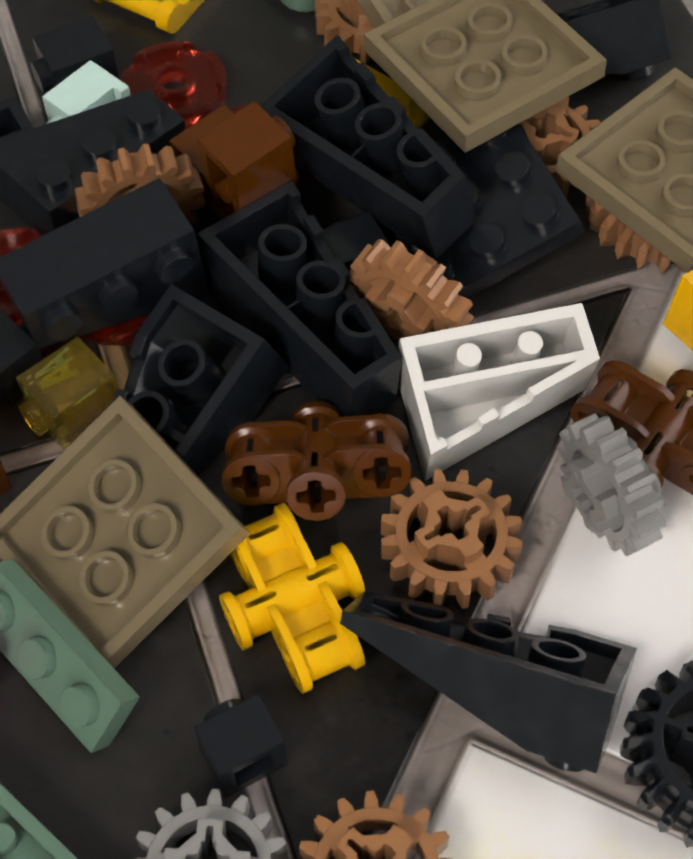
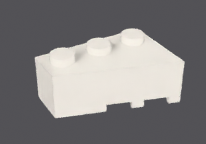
[398,303,600,481]

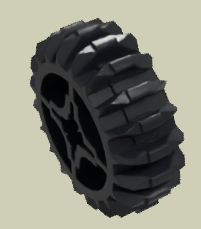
[620,660,693,848]

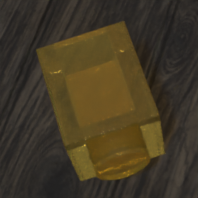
[16,337,118,450]

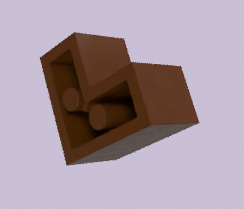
[169,101,300,220]

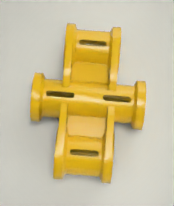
[219,503,365,694]

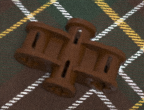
[570,360,693,495]
[221,401,412,521]

